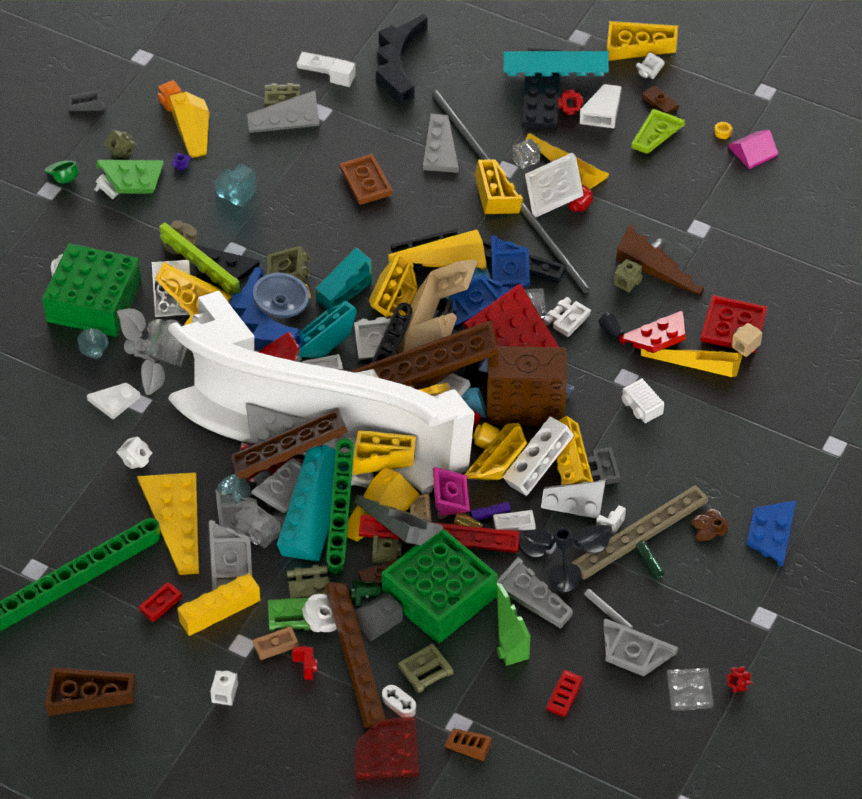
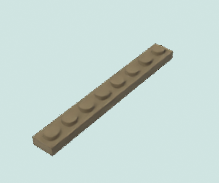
[572,485,708,580]

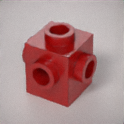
[557,90,583,115]

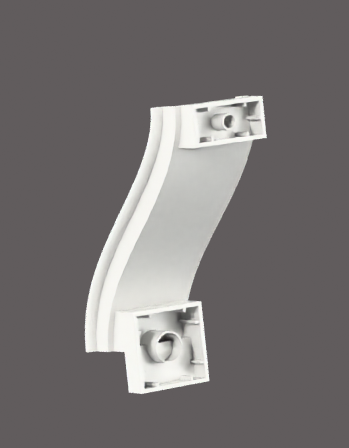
[168,291,475,495]

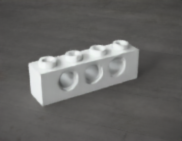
[503,417,574,496]

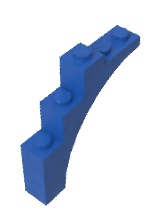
[229,267,304,351]

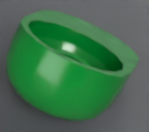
[45,160,79,184]

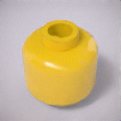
[472,423,500,449]

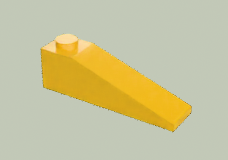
[169,92,209,158]
[347,467,420,542]

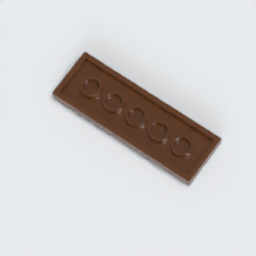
[230,408,348,480]

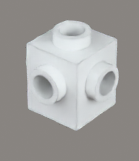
[117,436,152,469]

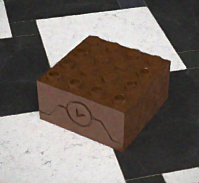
[487,346,567,426]

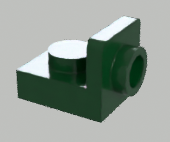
[349,581,381,607]

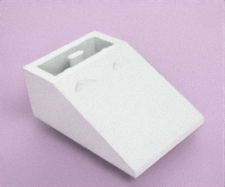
[152,260,191,317]

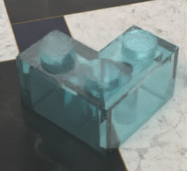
[214,163,257,208]

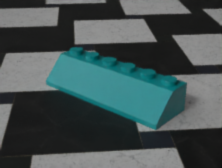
[503,51,609,76]
[277,445,348,562]

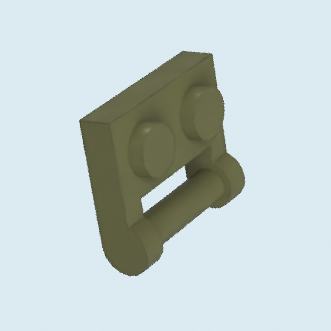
[398,644,453,694]

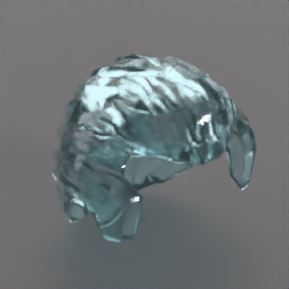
[77,329,109,359]
[217,474,252,504]

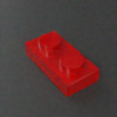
[139,582,183,622]

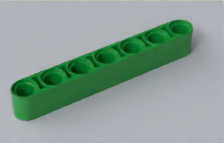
[326,439,354,574]

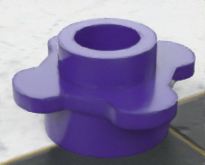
[171,153,191,170]

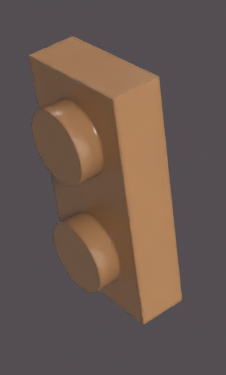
[253,626,299,660]

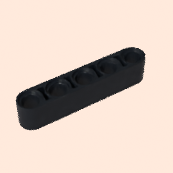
[370,302,413,364]

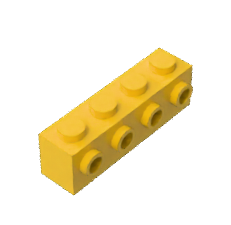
[556,416,593,485]
[178,573,261,636]

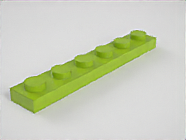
[159,222,240,295]

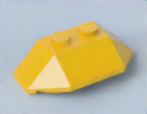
[368,252,418,317]
[464,423,527,480]

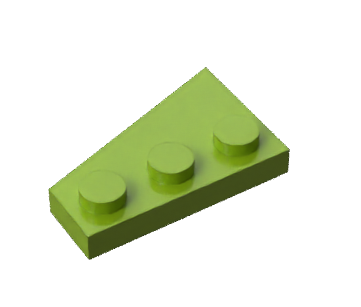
[631,109,685,154]

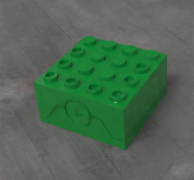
[42,243,142,337]
[382,528,498,644]

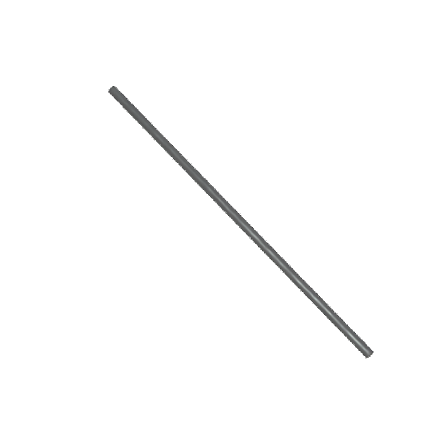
[432,90,590,293]

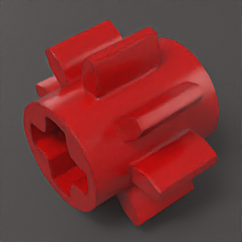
[726,667,753,692]

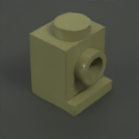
[373,536,402,564]

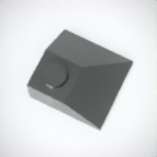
[354,592,403,642]

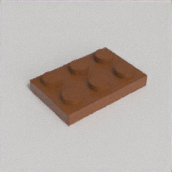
[339,154,393,205]

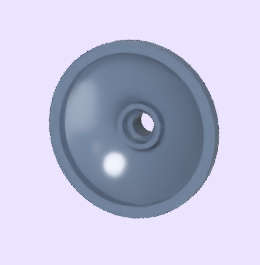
[253,273,309,318]

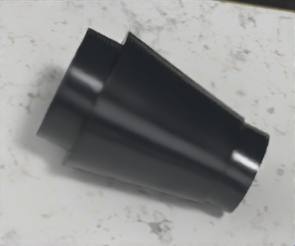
[598,312,625,340]

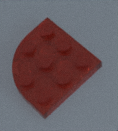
[354,717,419,780]

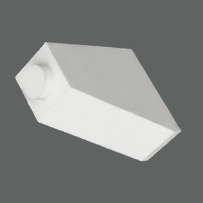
[580,84,621,128]

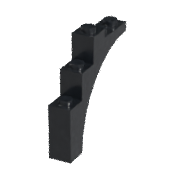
[375,14,428,105]

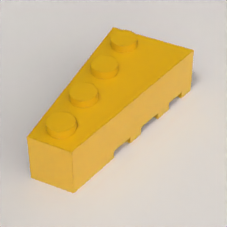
[607,21,678,61]

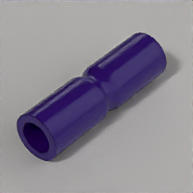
[470,501,511,522]

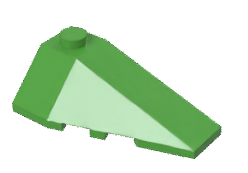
[497,583,530,666]

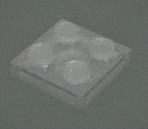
[667,668,713,710]

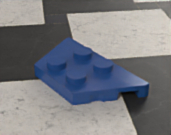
[491,235,530,290]
[451,274,509,329]
[747,501,796,567]

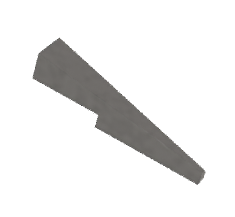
[355,495,443,545]

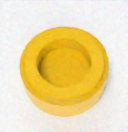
[714,122,732,139]

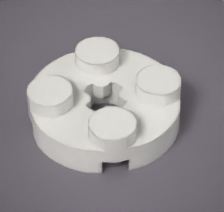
[302,594,337,632]

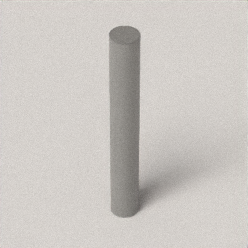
[584,589,633,629]

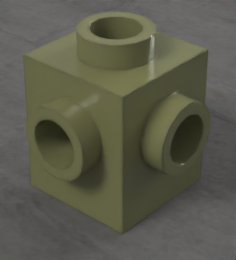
[104,130,136,159]
[614,259,643,293]

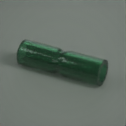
[636,541,665,579]

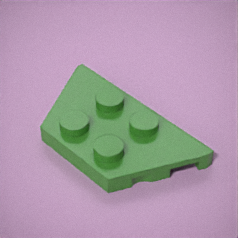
[96,160,164,193]

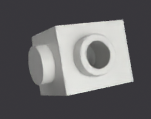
[328,59,356,87]
[210,670,238,706]

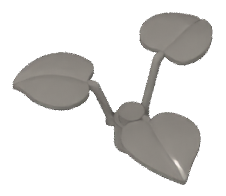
[117,309,183,395]

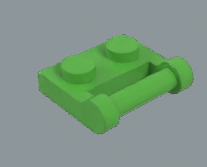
[268,597,310,633]

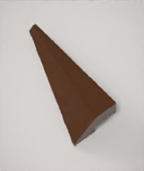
[616,224,704,295]

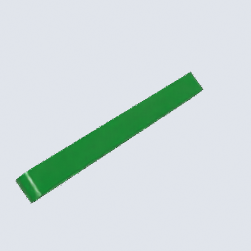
[0,518,161,631]

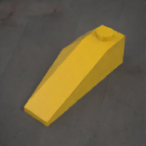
[155,262,232,316]

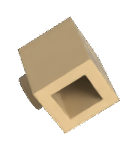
[732,323,762,357]

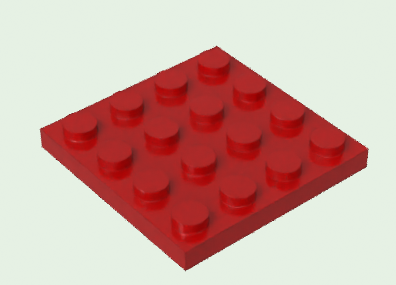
[463,284,559,348]

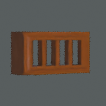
[445,728,492,761]

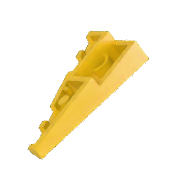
[525,133,609,189]
[388,230,487,270]
[641,349,742,377]

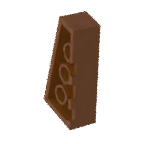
[45,667,137,716]

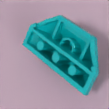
[298,301,357,358]

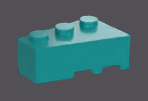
[315,247,372,310]

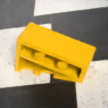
[474,160,523,214]
[353,430,416,475]

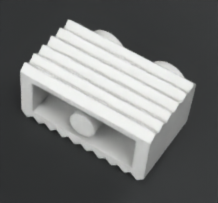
[622,378,664,423]

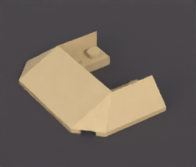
[396,260,478,353]

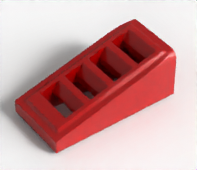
[546,670,583,717]

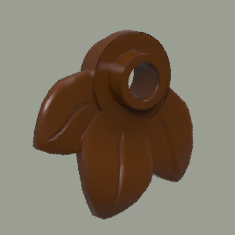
[690,509,729,541]

